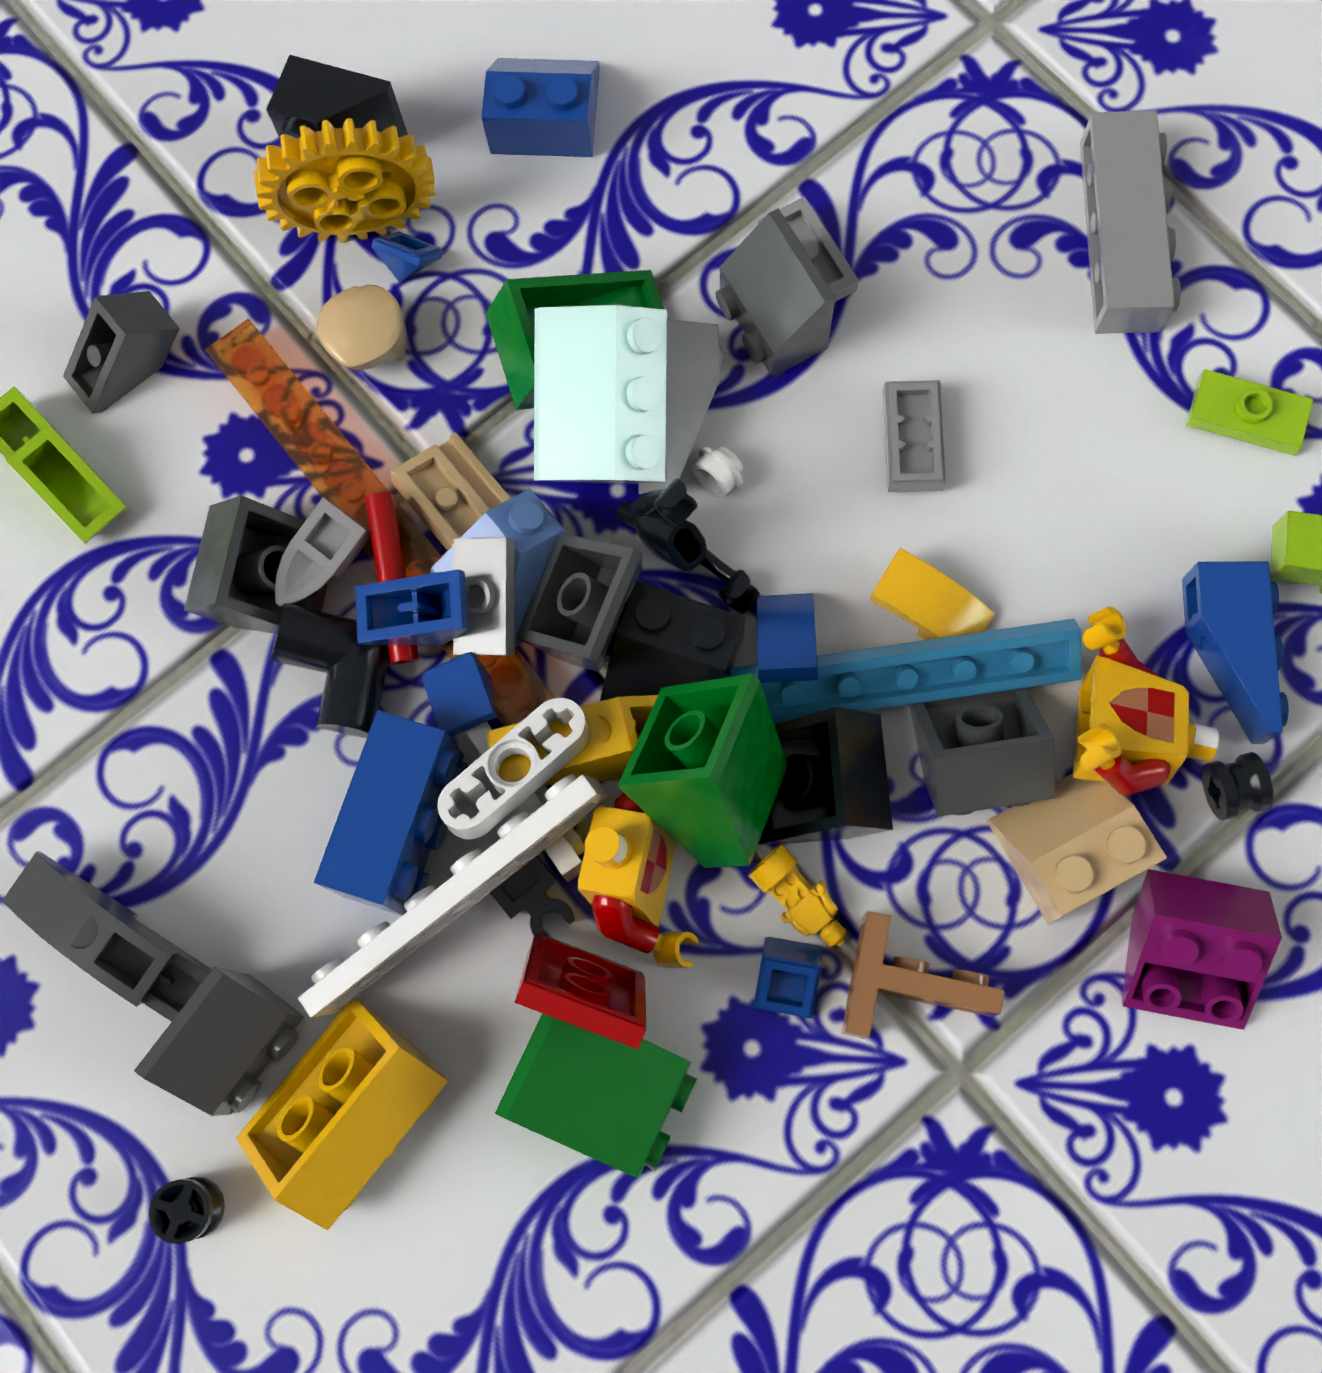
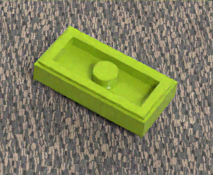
[1186,369,1314,456]

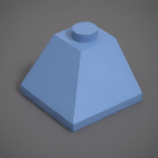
[430,488,566,657]

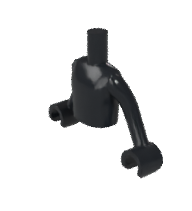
[617,478,760,615]

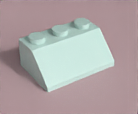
[534,305,667,484]

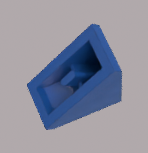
[355,569,468,645]

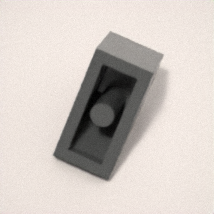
[63,291,180,414]

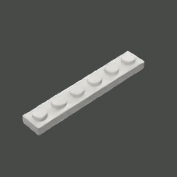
[298,774,611,1018]

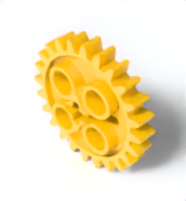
[254,118,435,243]

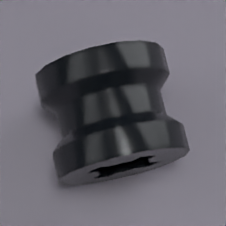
[1202,752,1273,820]
[148,1176,225,1244]

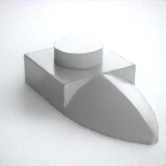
[275,497,371,607]

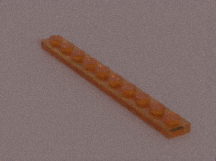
[205,318,556,727]

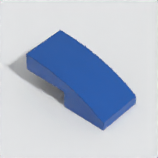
[757,593,818,683]

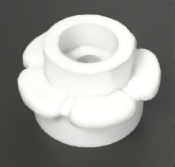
[692,447,743,498]

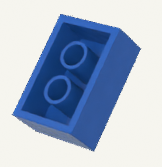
[313,710,468,916]

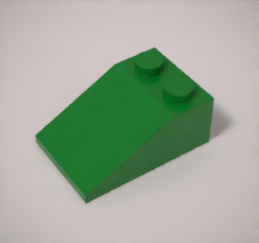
[486,270,668,410]

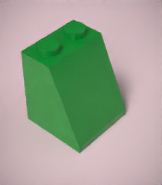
[618,673,788,868]
[495,1013,697,1179]

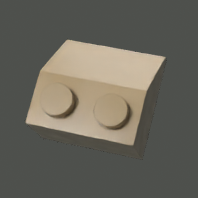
[986,773,1167,924]

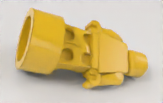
[747,843,846,947]

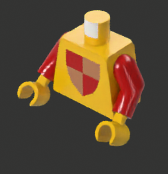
[1073,607,1219,796]
[578,792,699,968]

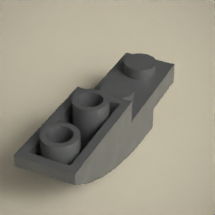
[2,851,212,1022]

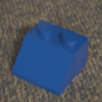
[481,58,600,157]

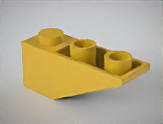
[486,695,658,785]

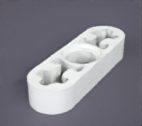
[437,698,590,839]

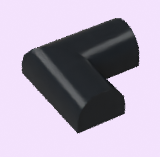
[270,603,390,738]

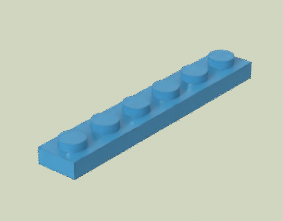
[730,619,1081,724]

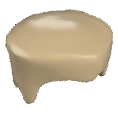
[316,284,407,370]

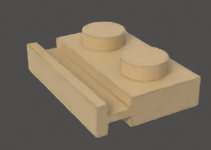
[390,433,511,551]

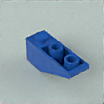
[1182,561,1289,744]

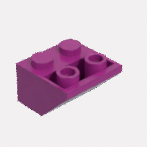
[1122,869,1282,1030]

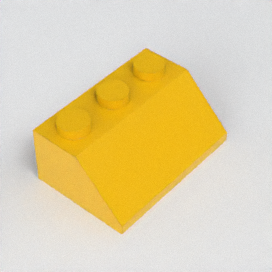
[236,997,448,1231]

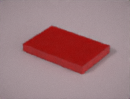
[514,933,647,1050]

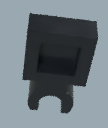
[490,855,575,938]

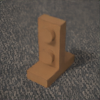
[841,911,1005,1039]

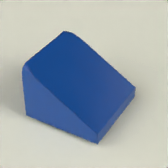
[423,652,497,737]
[753,937,823,1019]

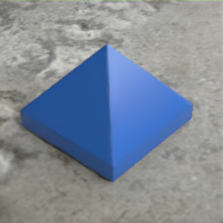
[372,231,443,283]

